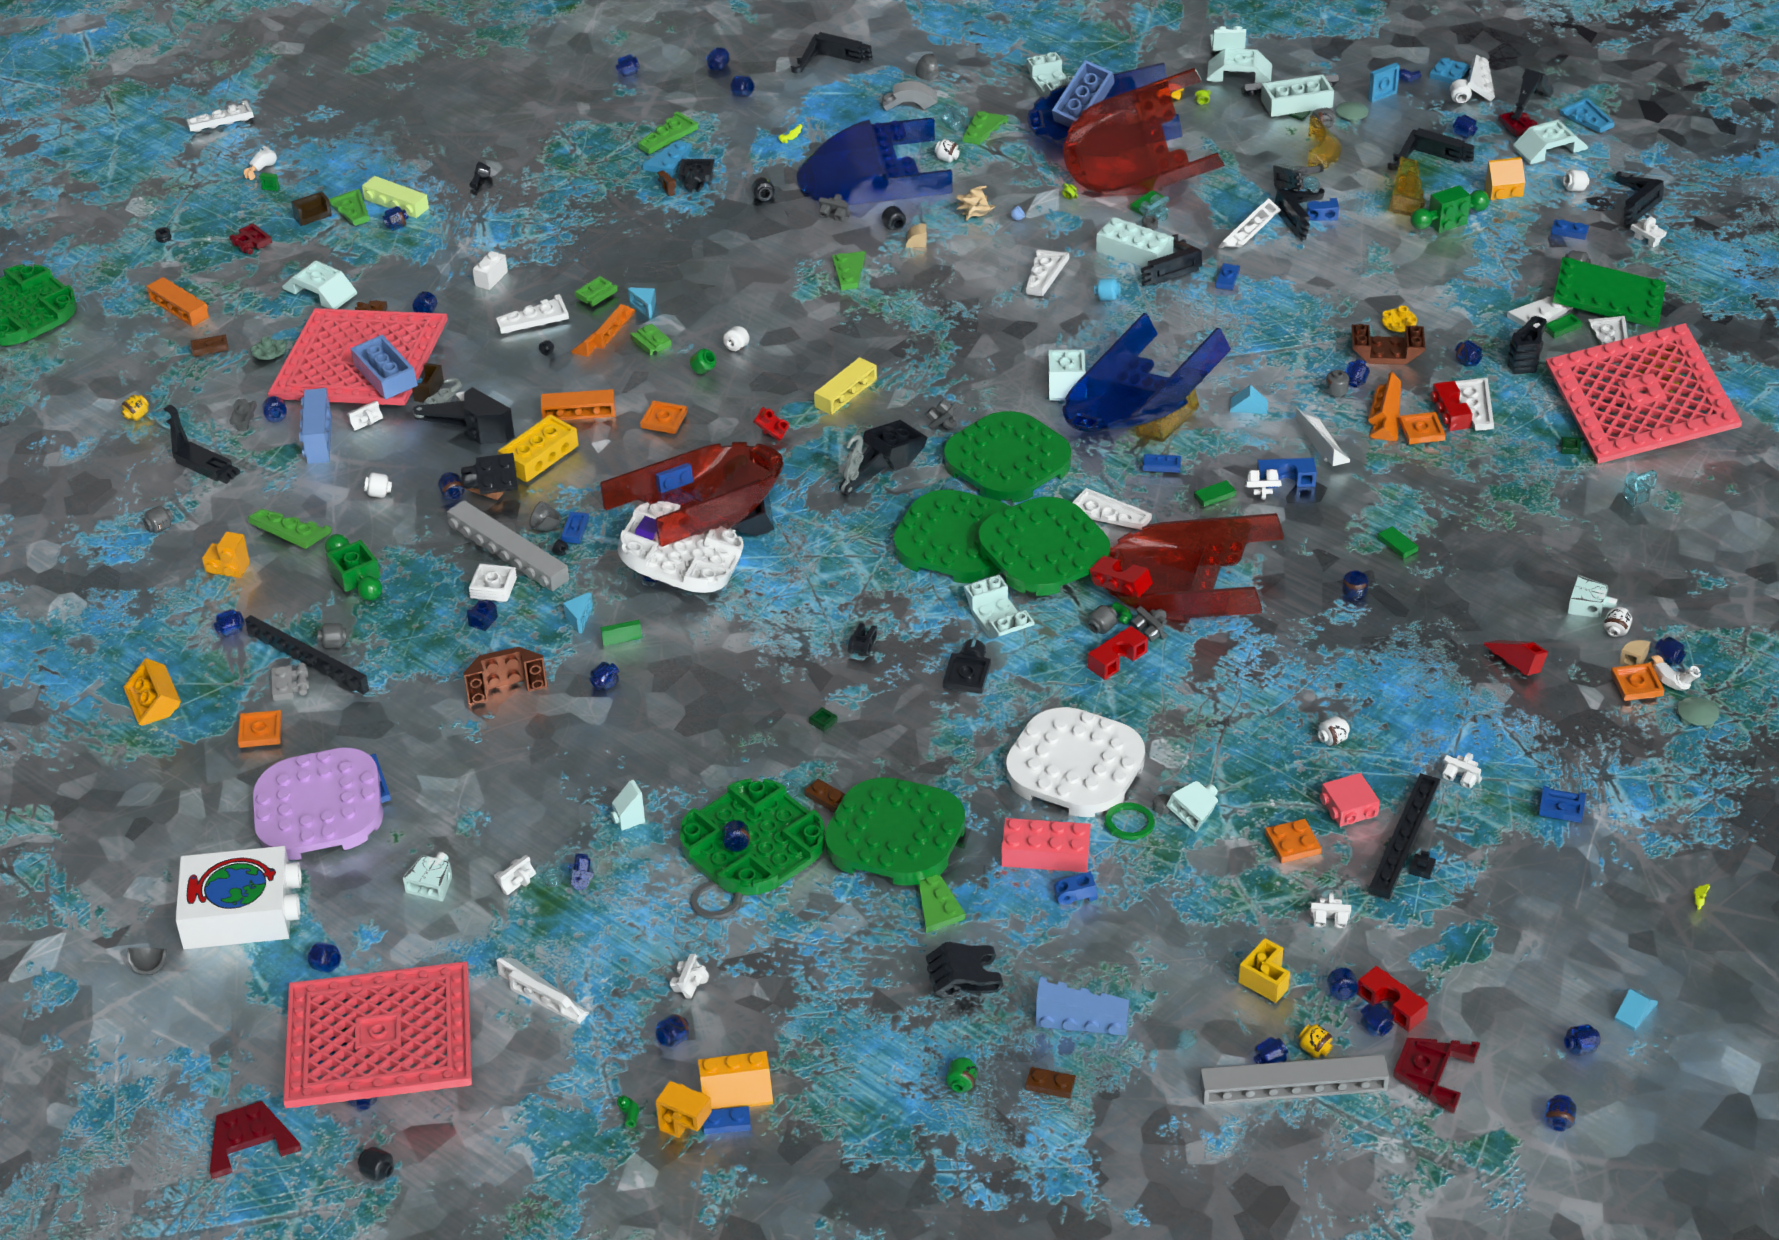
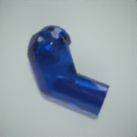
[1399,69,1421,82]

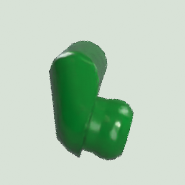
[1112,602,1132,625]
[617,1095,639,1128]

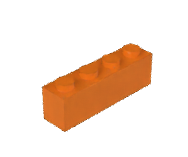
[146,277,209,327]
[541,389,615,420]

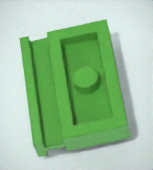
[575,276,618,307]
[630,323,672,355]

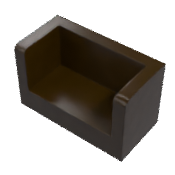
[291,191,332,226]
[412,363,444,403]

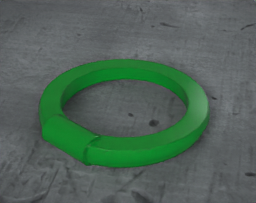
[1104,802,1155,840]

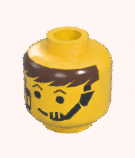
[121,394,149,421]
[1298,1024,1333,1058]

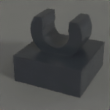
[1409,851,1436,880]

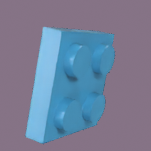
[1429,58,1471,84]
[1368,63,1400,102]

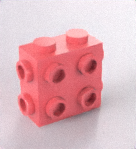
[1320,773,1380,827]

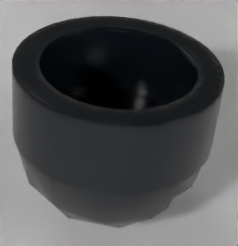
[539,340,555,356]
[552,539,569,556]

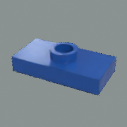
[1216,263,1240,290]
[1143,454,1181,473]

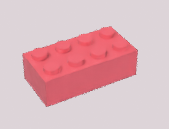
[1002,818,1091,872]

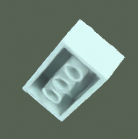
[1261,74,1334,117]
[1096,217,1174,267]

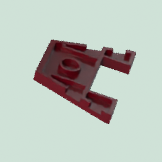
[1393,1038,1480,1114]
[210,1101,301,1179]

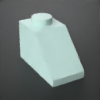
[611,779,645,831]

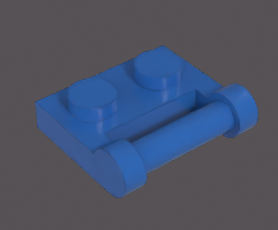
[1539,786,1586,823]

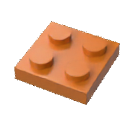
[640,401,688,434]
[1399,412,1446,444]
[1611,663,1664,701]
[238,710,282,748]
[1265,819,1322,863]

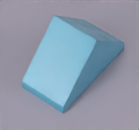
[628,287,656,319]
[1230,385,1268,414]
[563,593,593,633]
[1614,989,1658,1031]

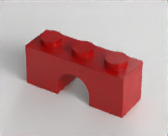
[1430,381,1473,431]
[1089,556,1153,598]
[1088,626,1148,680]
[1357,966,1428,1032]

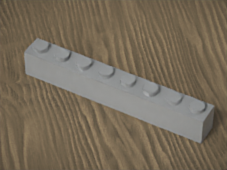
[447,500,569,591]
[1200,1055,1389,1105]

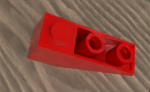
[1484,640,1548,676]

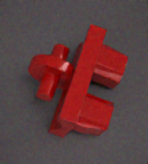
[753,407,789,441]

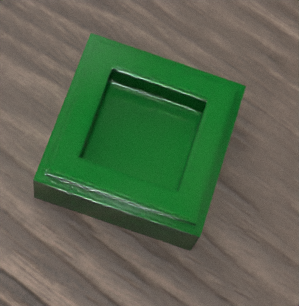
[260,173,280,191]

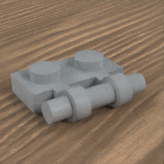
[271,663,309,701]

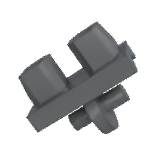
[819,194,851,222]
[925,398,959,429]
[229,399,257,431]
[1131,606,1167,642]

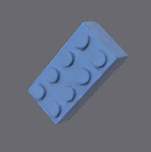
[1052,60,1115,133]
[350,335,418,399]
[299,388,332,464]

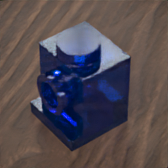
[467,600,498,631]

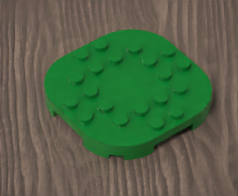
[0,264,77,346]
[944,411,1071,503]
[894,490,1011,584]
[978,497,1110,596]
[825,777,966,885]
[679,778,825,895]

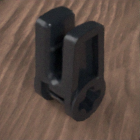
[848,623,877,656]

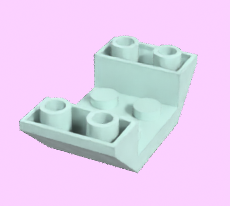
[1210,26,1246,54]
[1207,48,1272,83]
[1027,52,1074,99]
[1513,120,1588,164]
[282,261,357,309]
[1048,350,1086,401]
[964,575,1034,639]

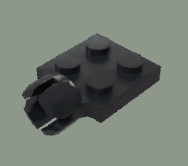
[678,159,715,192]
[461,453,518,495]
[943,639,991,694]

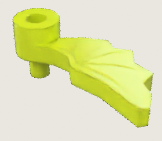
[778,124,802,143]
[1693,884,1710,909]

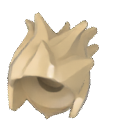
[956,186,995,221]

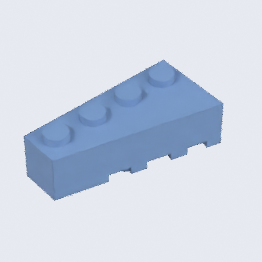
[1036,976,1129,1036]

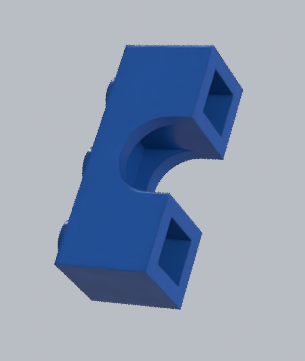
[1257,458,1317,489]

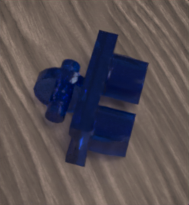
[568,853,594,890]

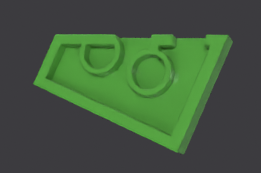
[963,111,1008,145]
[329,189,371,226]
[832,251,866,290]
[918,874,966,933]

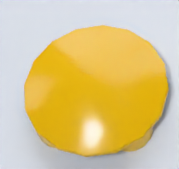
[1382,305,1417,332]

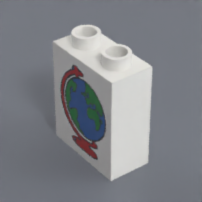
[176,846,302,949]

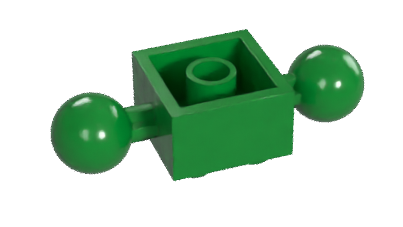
[1410,185,1490,233]
[325,534,382,601]

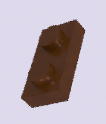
[191,334,229,356]
[805,778,845,813]
[1026,1067,1076,1099]

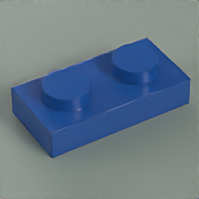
[1551,219,1589,240]
[655,463,693,493]
[561,512,589,544]
[704,1106,751,1135]

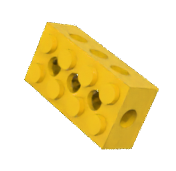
[498,414,579,483]

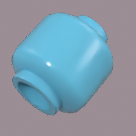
[1094,278,1121,301]

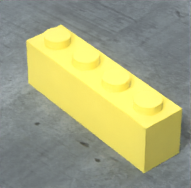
[814,357,877,415]

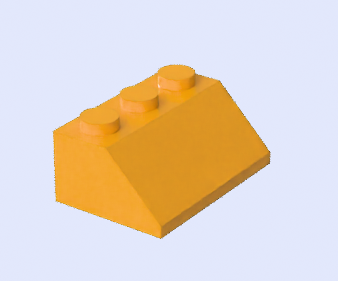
[123,658,181,726]
[698,1051,773,1110]

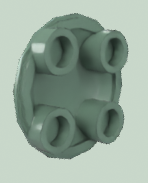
[1336,101,1369,123]
[250,336,286,360]
[1677,697,1719,728]

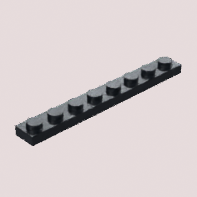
[245,615,369,695]
[1368,773,1441,899]

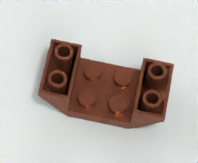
[1351,324,1426,365]
[463,647,547,705]

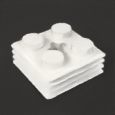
[469,564,517,603]

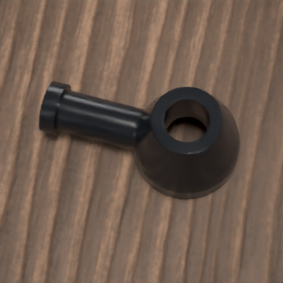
[469,162,491,189]

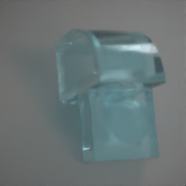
[1622,470,1658,508]

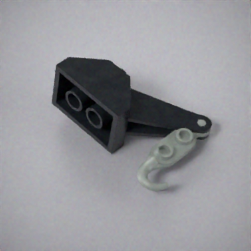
[413,378,515,444]
[839,419,927,495]

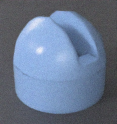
[1011,206,1025,220]

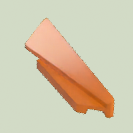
[571,304,635,357]
[1368,372,1401,441]

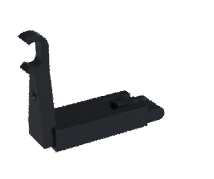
[791,32,873,74]
[1511,68,1554,121]
[1387,128,1475,171]
[1273,164,1324,191]
[1616,171,1664,225]
[1274,188,1325,240]
[1141,234,1202,286]
[164,405,240,484]

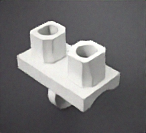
[1631,217,1666,247]
[347,401,383,431]
[1245,469,1281,500]
[1442,753,1482,789]
[494,855,536,895]
[1310,892,1351,929]
[670,954,709,999]

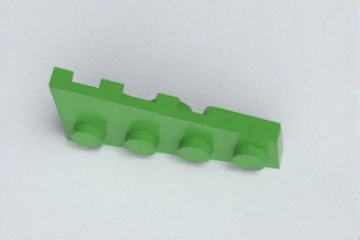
[638,111,699,154]
[248,509,331,549]

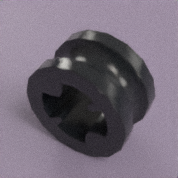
[155,227,171,243]

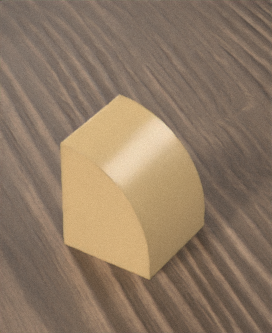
[906,224,927,248]
[1619,640,1650,666]

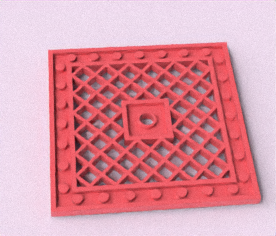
[268,308,448,406]
[1546,323,1742,464]
[284,961,472,1108]

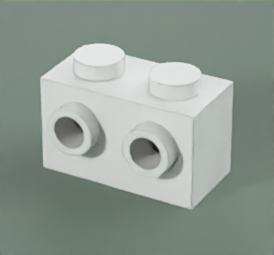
[473,251,508,290]

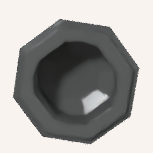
[1142,216,1158,230]
[1152,794,1171,814]

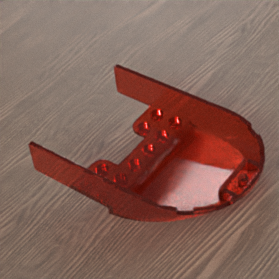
[1063,68,1224,195]
[600,442,784,547]
[1102,513,1284,624]

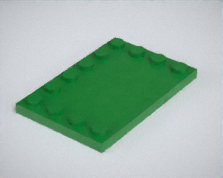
[1552,257,1666,328]

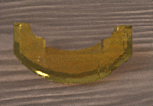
[1308,115,1341,169]

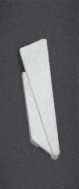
[1219,199,1281,248]
[1295,408,1350,466]
[496,958,589,1025]

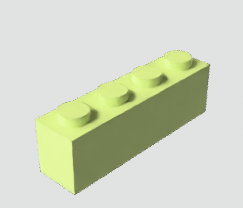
[362,176,429,218]

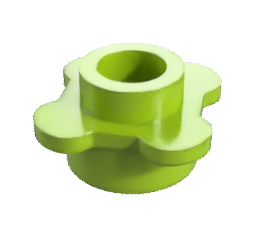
[1194,90,1211,105]
[1062,183,1078,200]

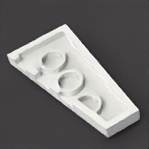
[1466,55,1495,101]
[187,100,254,132]
[1026,250,1070,296]
[496,294,569,334]
[1507,295,1573,328]
[1588,316,1631,366]
[1455,378,1494,431]
[1072,488,1152,530]

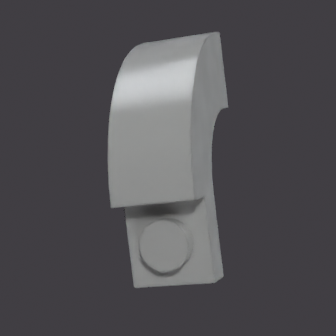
[883,81,937,111]

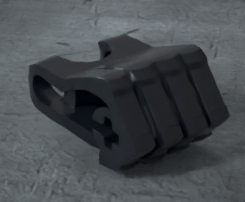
[1507,316,1547,374]
[926,942,1004,1000]

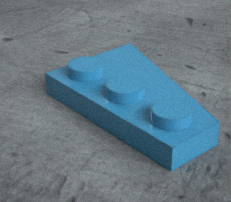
[1559,98,1614,133]
[642,141,692,175]

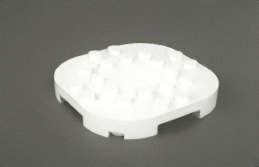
[617,501,744,592]
[1006,707,1145,817]

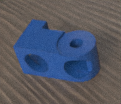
[1306,198,1339,221]
[1054,871,1098,905]

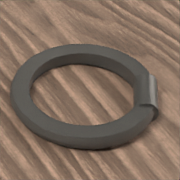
[690,881,743,919]

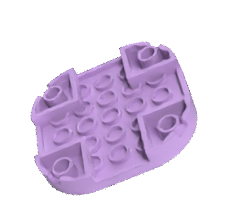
[253,748,383,860]

